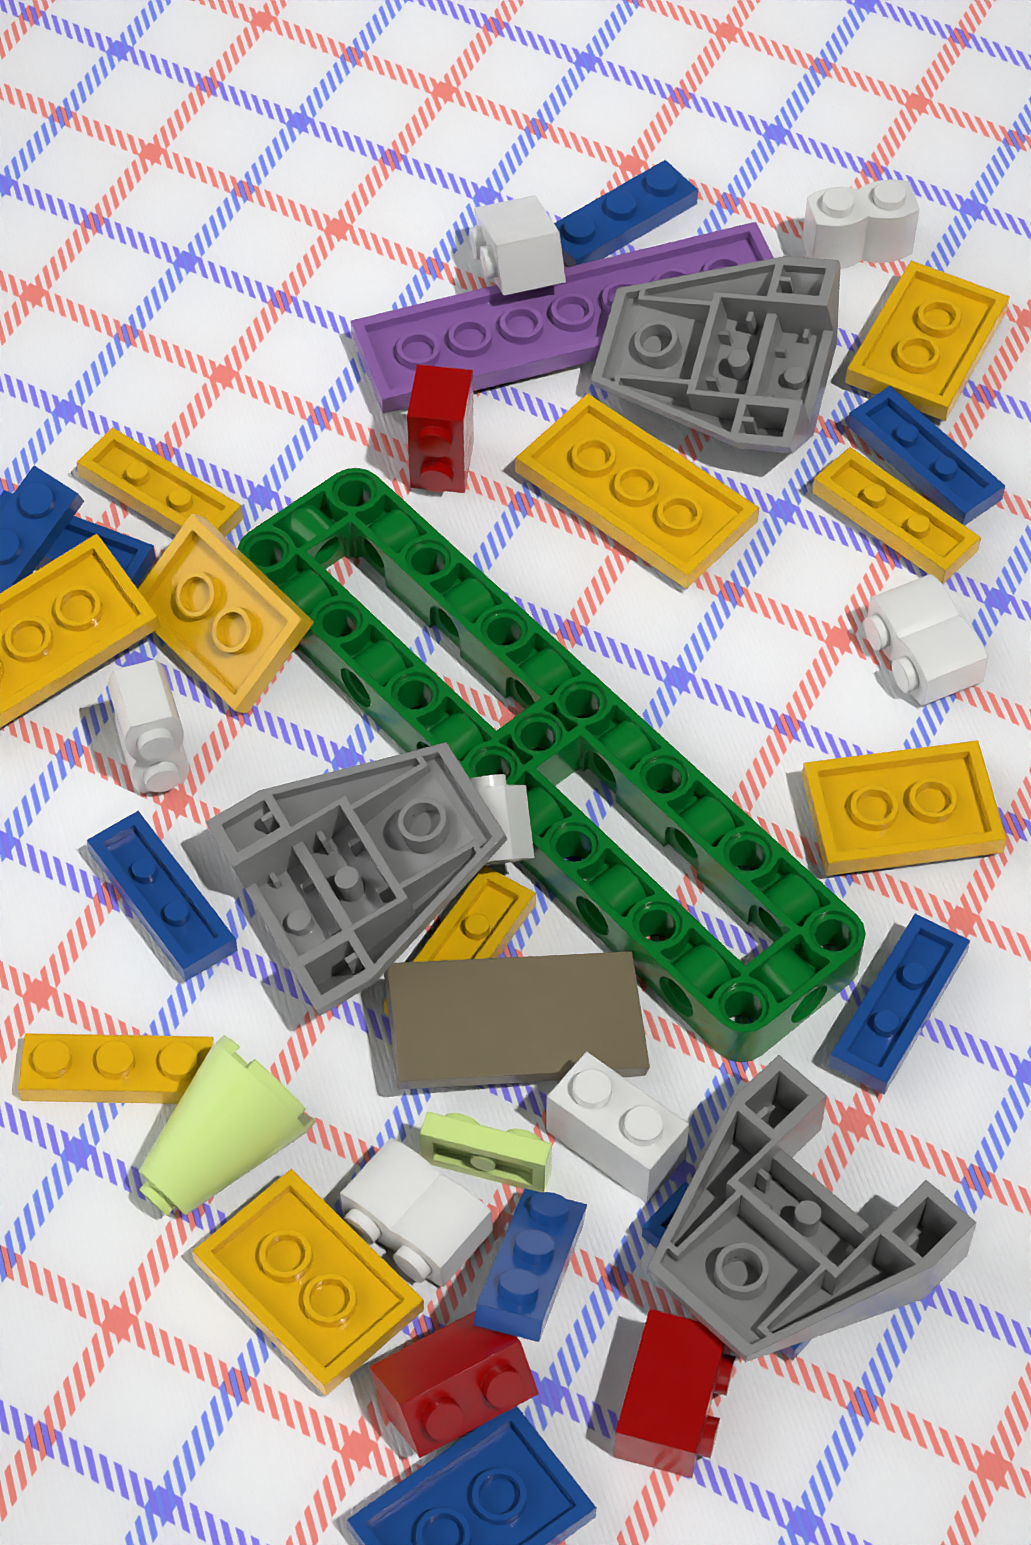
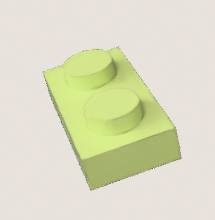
[420,1111,552,1192]

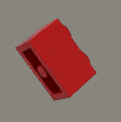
[407,364,474,493]
[613,1309,736,1478]
[369,1310,539,1458]

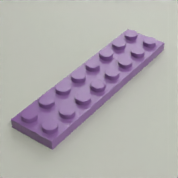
[351,221,774,414]

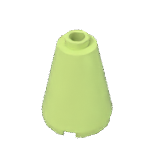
[138,1035,316,1216]

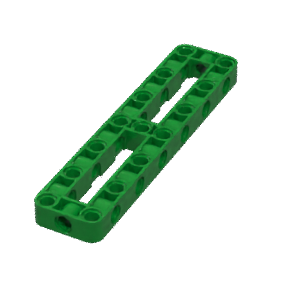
[237,468,866,1063]

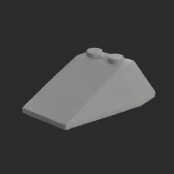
[591,256,841,454]
[206,743,508,1016]

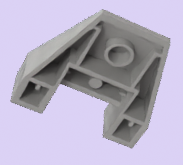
[646,1055,977,1362]

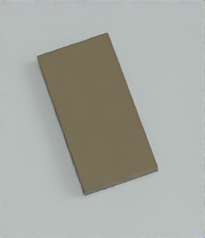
[384,951,650,1090]

